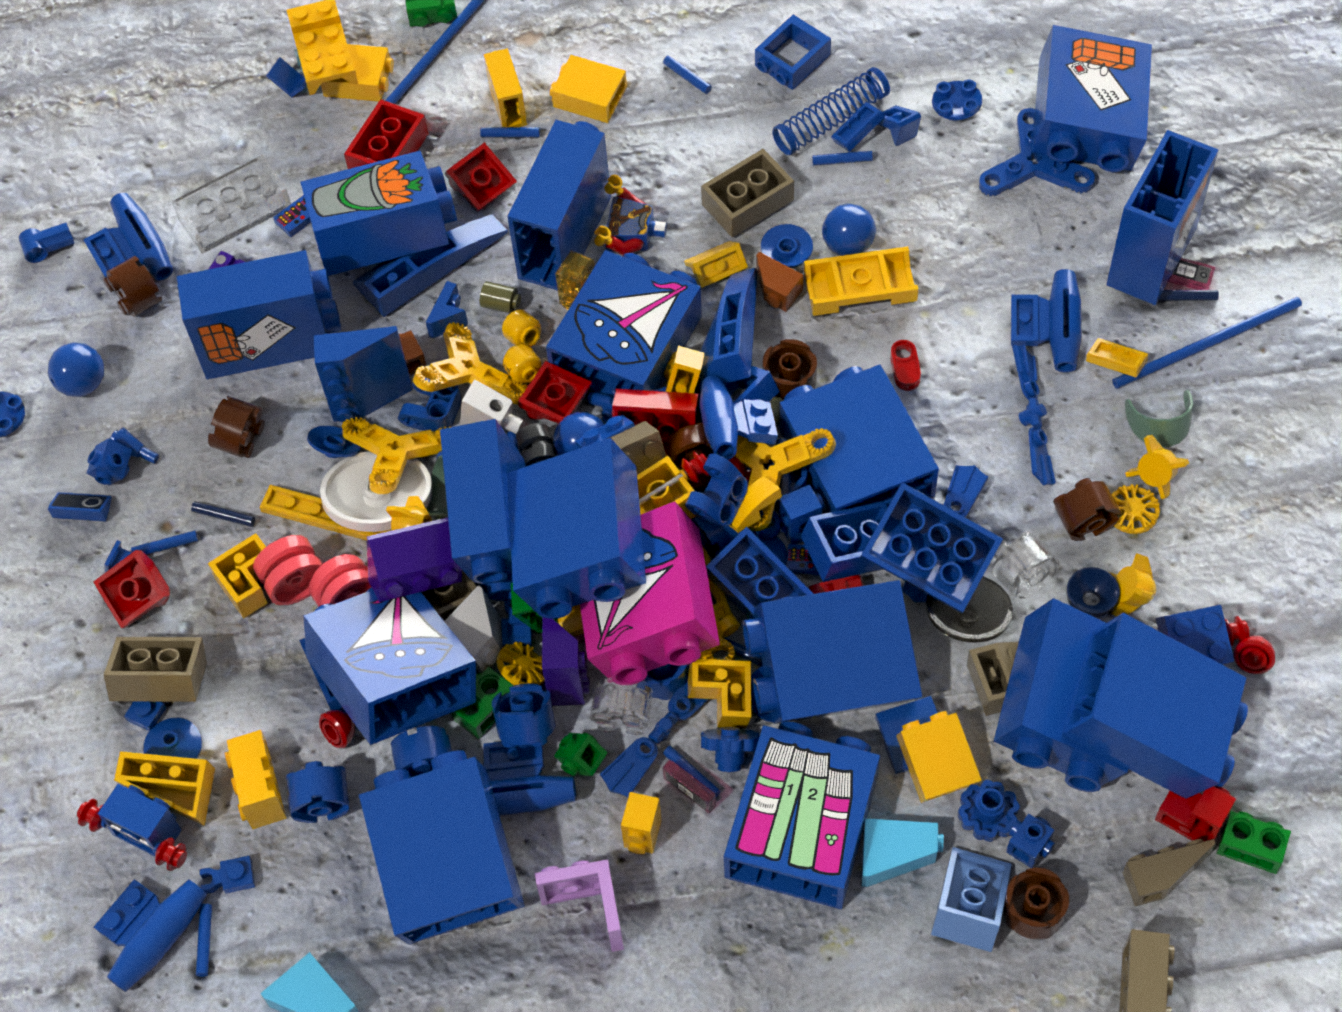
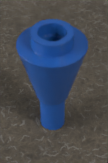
[110,427,159,464]

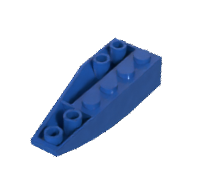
[352,214,508,317]
[697,268,758,390]

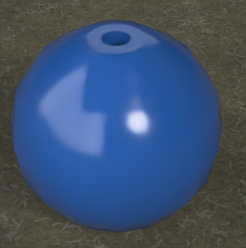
[822,203,876,256]
[48,342,104,397]
[553,412,605,455]

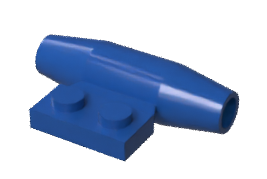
[83,192,173,281]
[1011,269,1082,372]
[700,375,778,460]
[483,741,577,816]
[94,879,207,992]

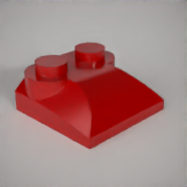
[445,142,517,212]
[518,361,592,423]
[93,550,170,629]

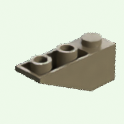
[1122,839,1215,907]

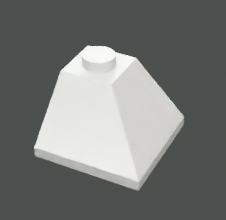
[444,586,503,673]

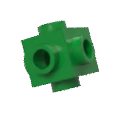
[554,732,608,776]

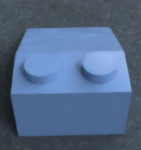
[931,847,1012,952]

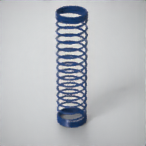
[772,67,890,155]

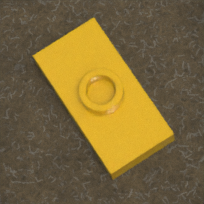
[1086,338,1148,377]

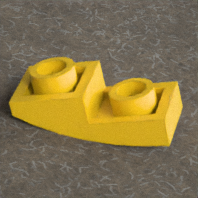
[729,476,782,533]

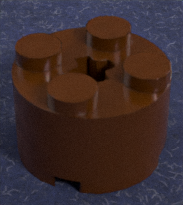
[103,256,162,317]
[763,339,817,400]
[208,396,265,458]
[666,423,714,489]
[1053,478,1122,541]
[1003,867,1069,939]

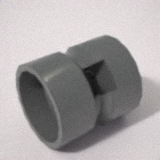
[516,423,557,466]

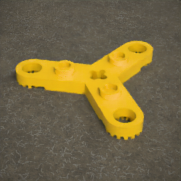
[413,322,527,405]
[342,417,450,494]
[735,428,836,531]

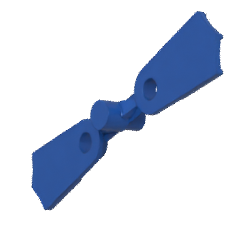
[1012,345,1056,486]
[902,465,988,603]
[600,677,709,797]

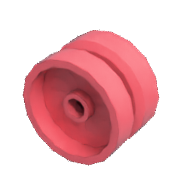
[253,535,322,605]
[309,554,371,607]

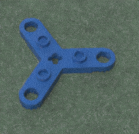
[979,108,1095,196]

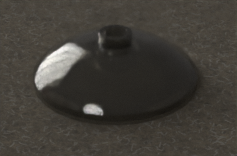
[926,576,1013,643]

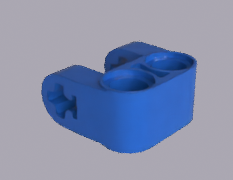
[398,378,462,431]
[685,454,748,526]

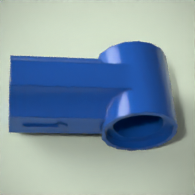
[18,222,74,263]

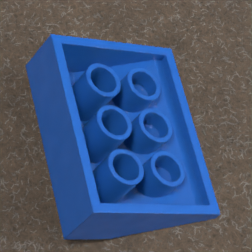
[314,326,412,422]
[861,482,1003,613]

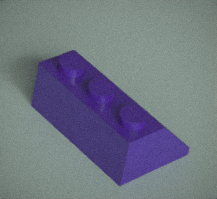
[367,517,462,602]
[542,617,590,706]

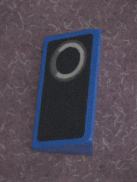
[48,492,112,522]

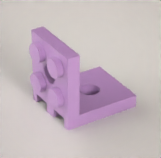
[535,859,624,952]

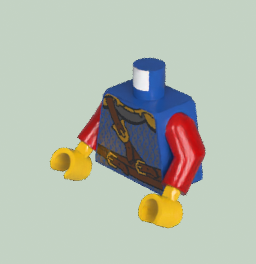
[594,174,667,256]

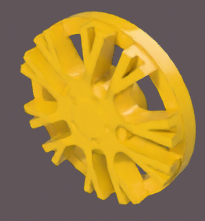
[1112,484,1160,534]
[496,642,545,686]

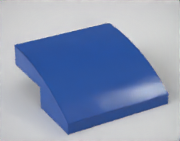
[875,696,938,774]

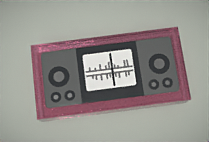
[1168,258,1216,290]
[662,760,716,813]

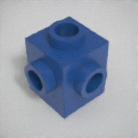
[86,438,132,486]
[1006,813,1055,868]

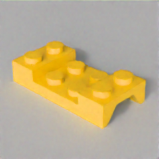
[286,0,358,95]
[804,246,918,316]

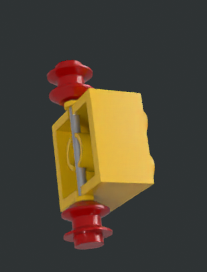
[637,451,709,519]

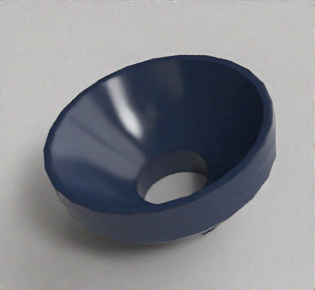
[1066,567,1120,617]

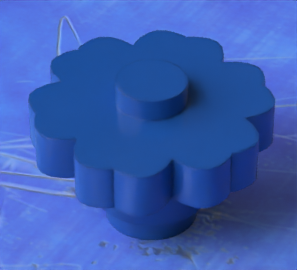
[701,727,760,772]
[958,780,1020,842]

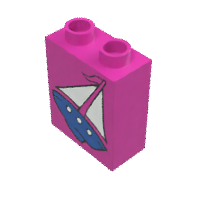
[580,501,720,685]

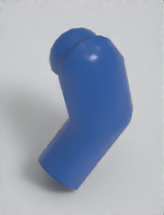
[587,391,614,423]

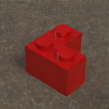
[1155,786,1236,842]

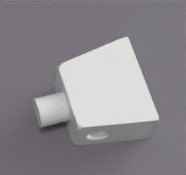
[460,379,524,434]

